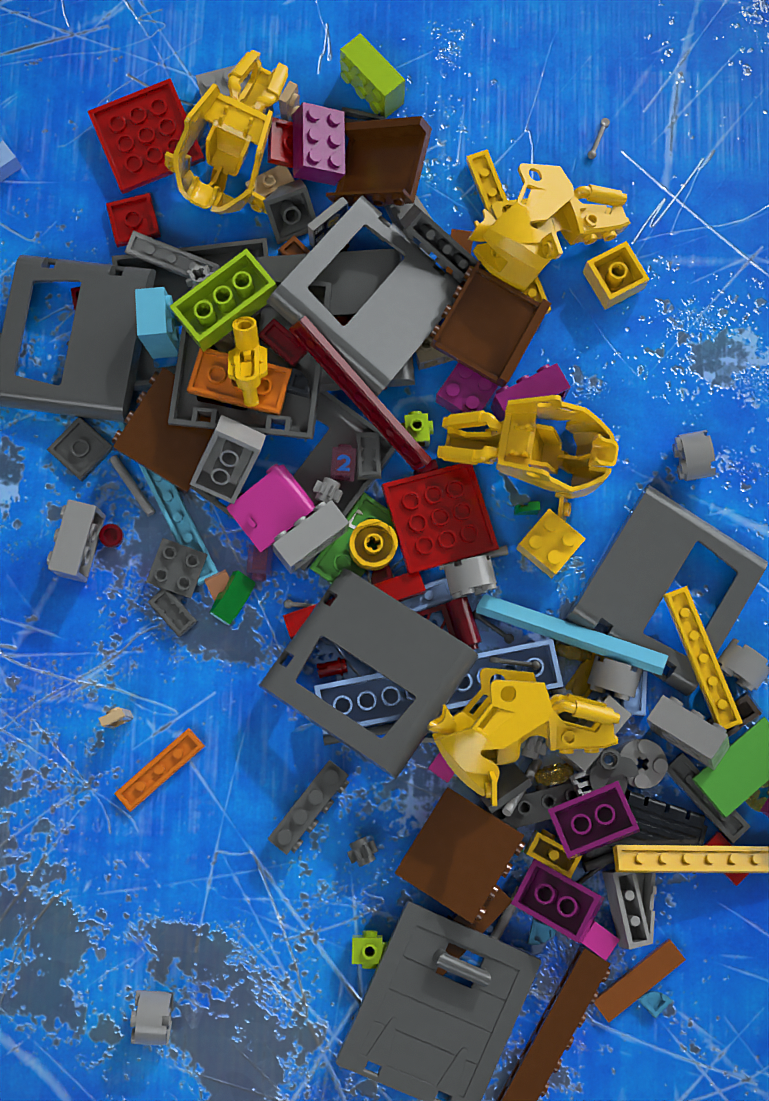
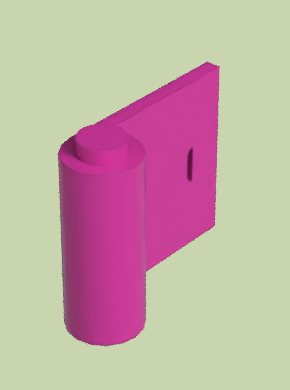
[226,464,316,553]

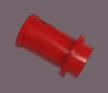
[317,657,348,679]

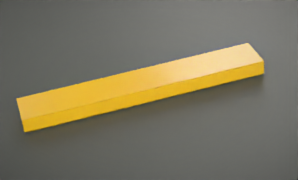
[663,586,743,729]

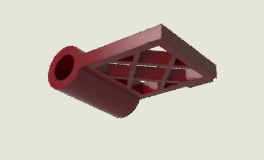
[417,597,482,650]

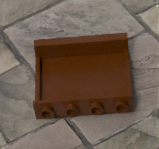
[326,116,432,207]
[430,260,552,387]
[111,367,226,494]
[395,787,526,924]

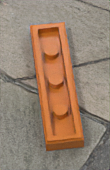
[114,728,205,812]

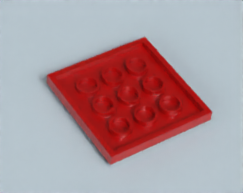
[88,78,205,194]
[381,463,499,575]

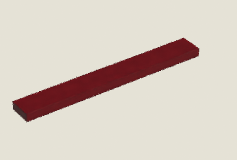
[289,316,432,471]

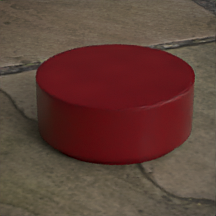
[99,524,124,548]

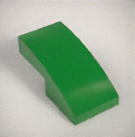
[209,570,256,625]

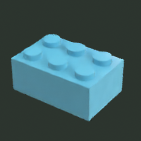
[135,287,182,359]

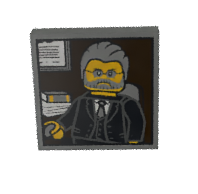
[308,197,348,248]

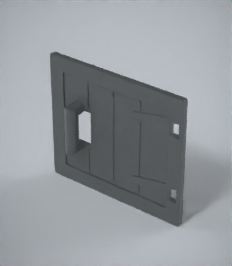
[335,901,541,1101]

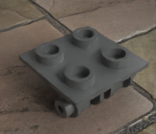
[146,538,208,599]

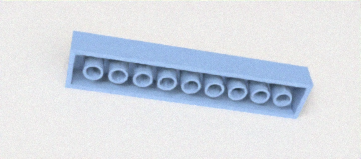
[314,639,563,735]

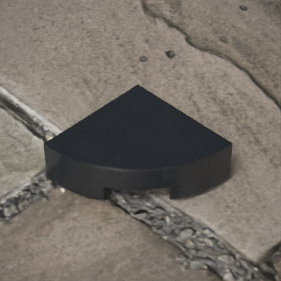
[286,368,311,399]

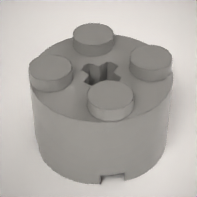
[672,430,716,481]
[444,555,497,600]
[717,638,769,692]
[587,655,643,701]
[617,739,668,789]
[130,990,174,1046]

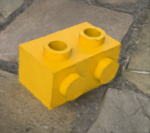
[524,829,582,879]

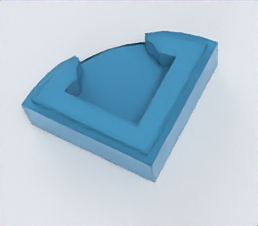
[527,919,557,945]
[637,991,673,1019]

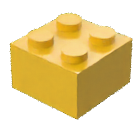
[583,241,650,310]
[516,509,586,579]

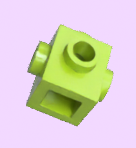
[401,411,434,447]
[352,930,387,969]

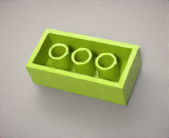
[169,248,277,352]

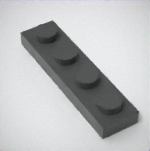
[666,753,751,843]

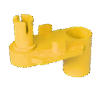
[228,316,268,407]

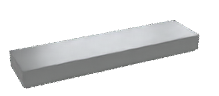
[125,231,220,278]

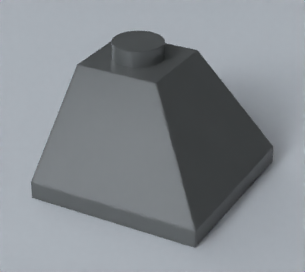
[263,179,316,244]

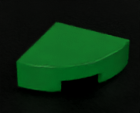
[514,501,540,515]

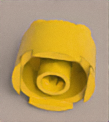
[349,519,398,571]

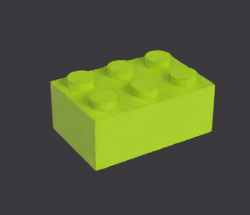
[340,33,405,119]

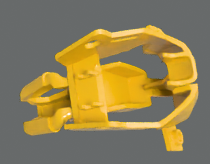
[165,50,288,214]
[468,163,631,293]
[437,395,619,522]
[427,668,620,806]

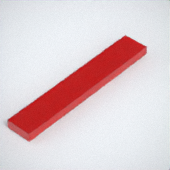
[283,572,426,639]

